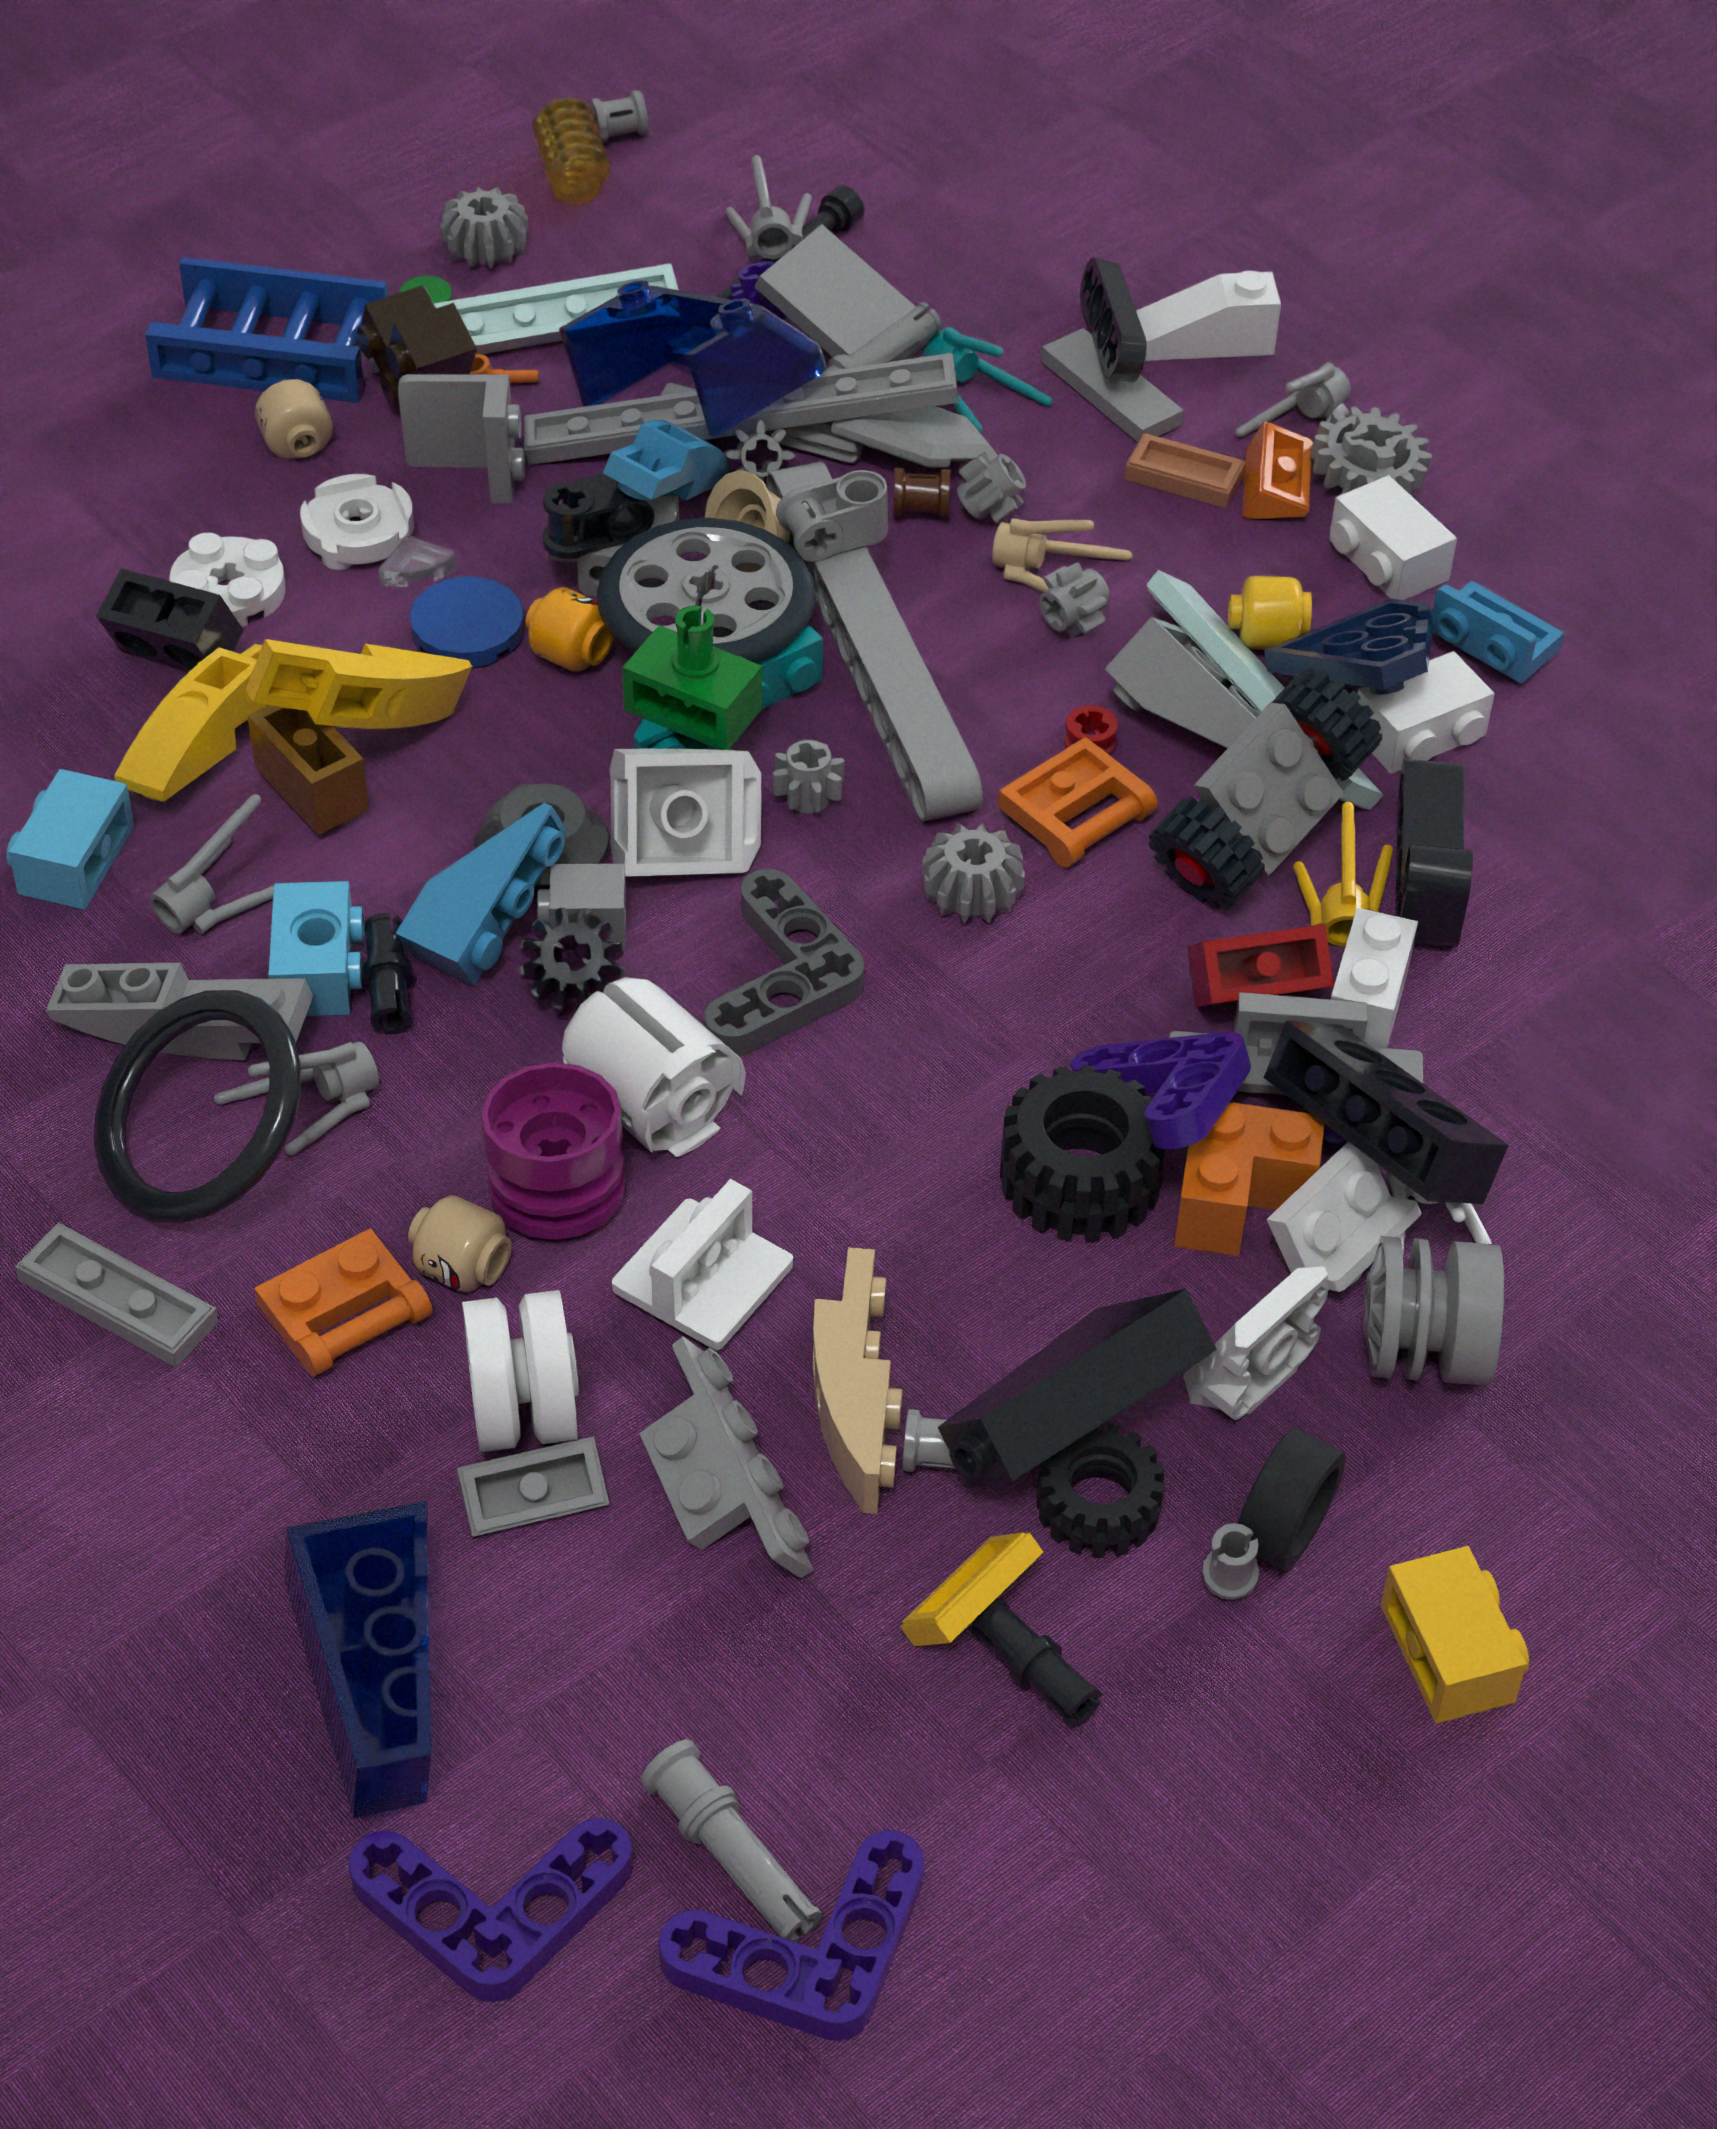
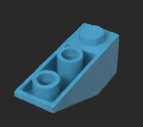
[396,802,568,986]

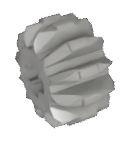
[440,186,528,269]
[922,822,1025,924]

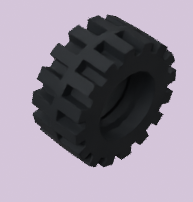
[1037,1424,1164,1558]

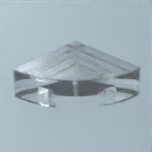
[379,535,457,587]

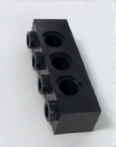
[1263,1020,1509,1204]

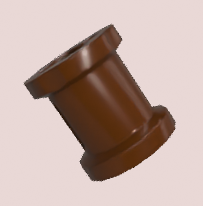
[893,468,950,519]

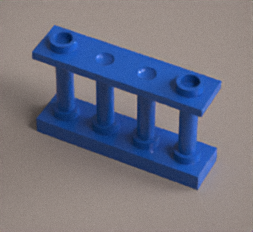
[145,257,388,403]

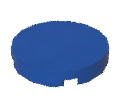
[409,576,525,667]

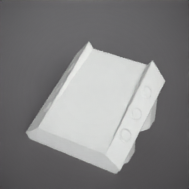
[1183,1266,1329,1420]

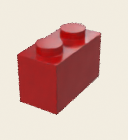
[1187,924,1334,1008]

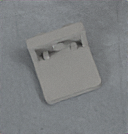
[398,374,525,504]

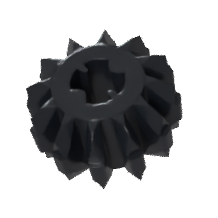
[520,907,625,1013]

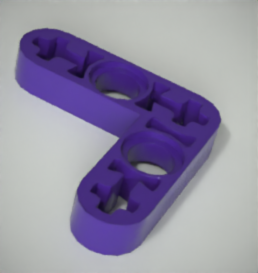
[1070,1032,1252,1149]
[348,1818,633,2003]
[658,1830,924,2041]

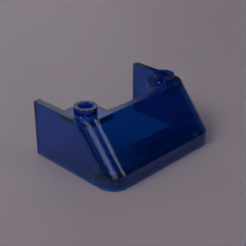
[559,280,826,437]

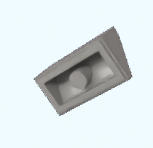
[455,1436,610,1537]

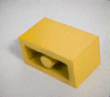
[1380,1546,1529,1724]

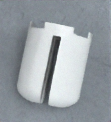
[562,977,746,1157]

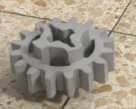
[1310,406,1432,495]

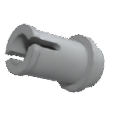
[1202,1523,1259,1600]

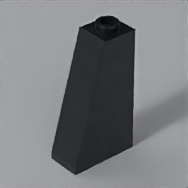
[937,1289,1217,1488]

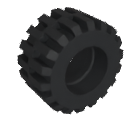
[1000,1065,1166,1241]

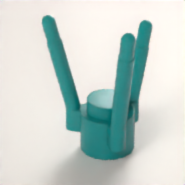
[923,326,1053,433]

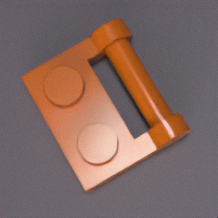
[998,737,1158,868]
[254,1228,433,1377]

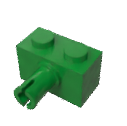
[622,605,762,750]

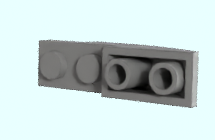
[45,963,313,1060]

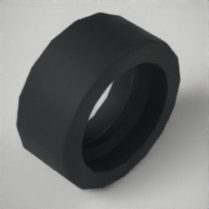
[1238,1428,1346,1571]

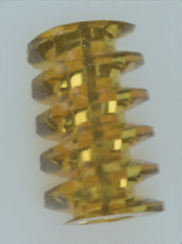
[532,97,610,205]

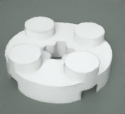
[300,474,414,570]
[170,532,286,627]

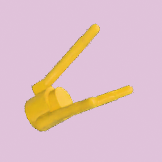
[1293,801,1393,947]

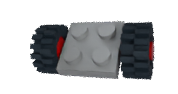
[1148,668,1383,910]

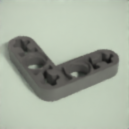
[704,869,864,1057]

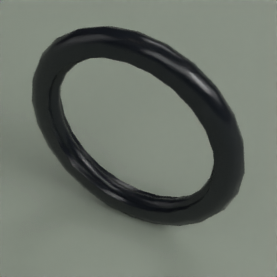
[94,990,301,1223]

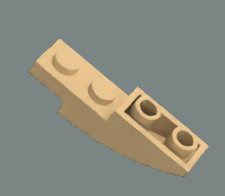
[812,1247,902,1514]

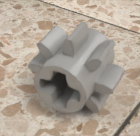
[724,419,795,482]
[957,451,1026,523]
[1039,562,1110,637]
[772,740,845,814]

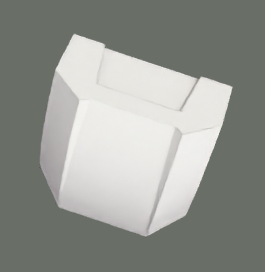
[609,749,761,876]

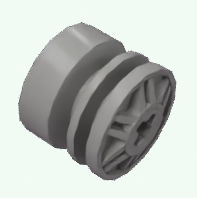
[1363,1236,1504,1386]

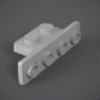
[1169,992,1423,1095]
[639,1337,814,1579]

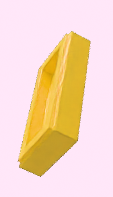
[900,1532,1043,1646]

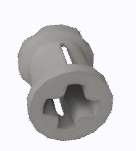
[589,90,649,144]
[903,1409,963,1477]

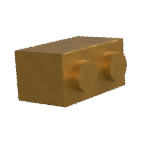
[247,705,369,835]

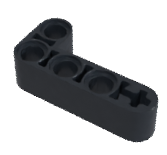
[1395,759,1473,947]

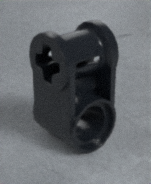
[542,472,655,559]

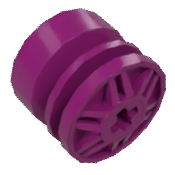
[481,1062,626,1240]

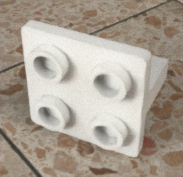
[612,1179,793,1350]

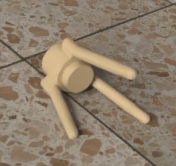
[992,518,1133,592]

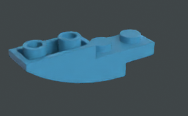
[603,420,731,501]

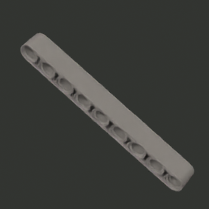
[766,461,983,822]

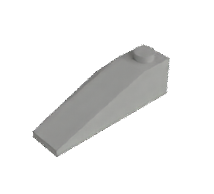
[1105,617,1260,748]

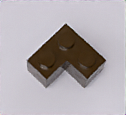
[357,285,477,413]

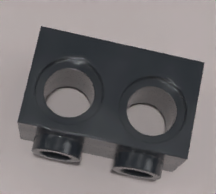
[96,568,244,671]

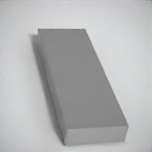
[1041,328,1184,442]
[15,1222,219,1368]

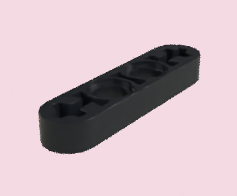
[1080,257,1147,383]

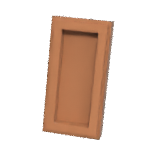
[1124,433,1246,509]

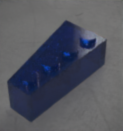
[284,1501,431,1819]

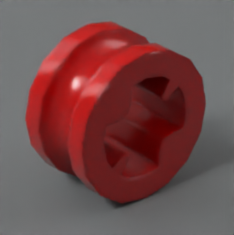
[1064,705,1118,756]

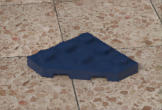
[1264,598,1433,695]

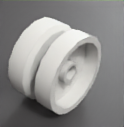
[462,1290,579,1452]

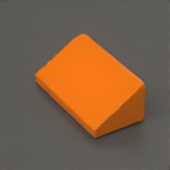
[1242,421,1312,519]

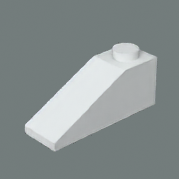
[1136,271,1281,361]

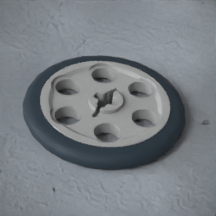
[597,518,816,664]

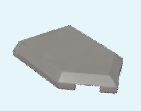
[831,406,998,468]

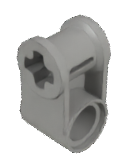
[776,470,888,562]

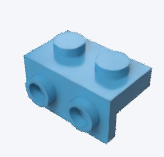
[1432,580,1564,684]

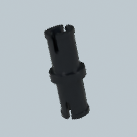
[362,913,413,1034]
[971,1599,1102,1727]

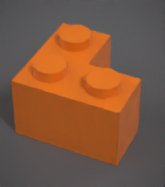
[1174,1102,1325,1256]

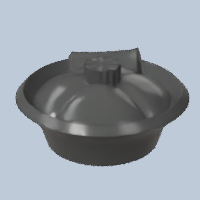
[473,783,608,885]

